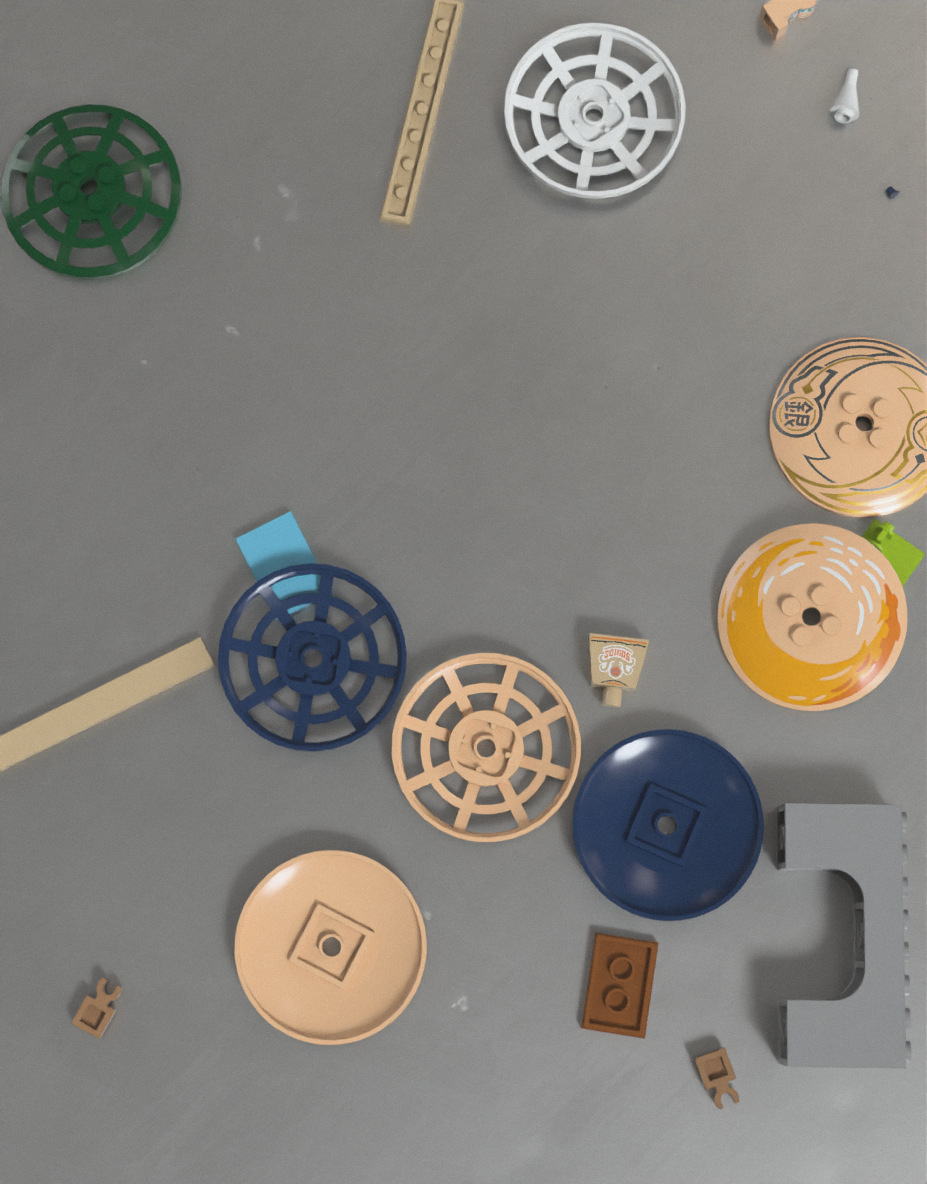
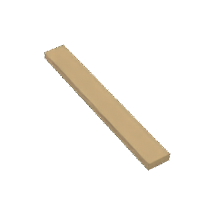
[380,0,464,228]
[0,637,215,772]

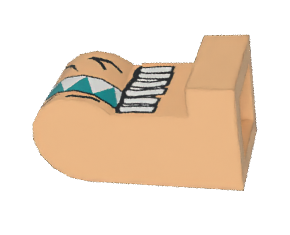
[759,0,817,40]

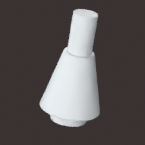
[829,68,859,123]

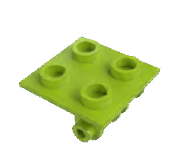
[862,518,926,587]

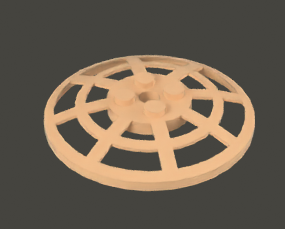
[391,653,581,842]

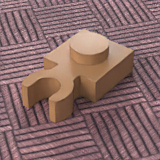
[71,978,123,1039]
[694,1047,739,1109]

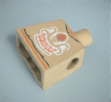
[588,633,649,708]

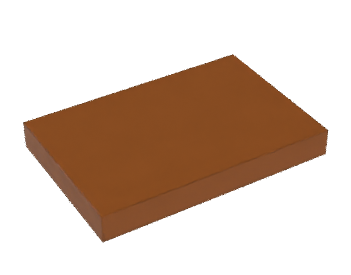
[581,933,659,1039]

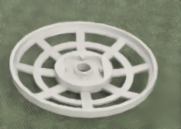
[504,23,686,199]

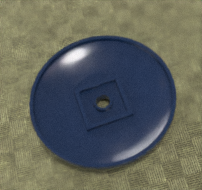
[572,729,764,921]

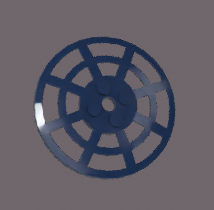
[218,563,407,752]

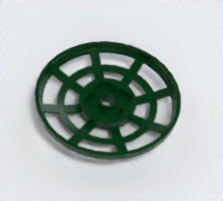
[1,104,182,280]

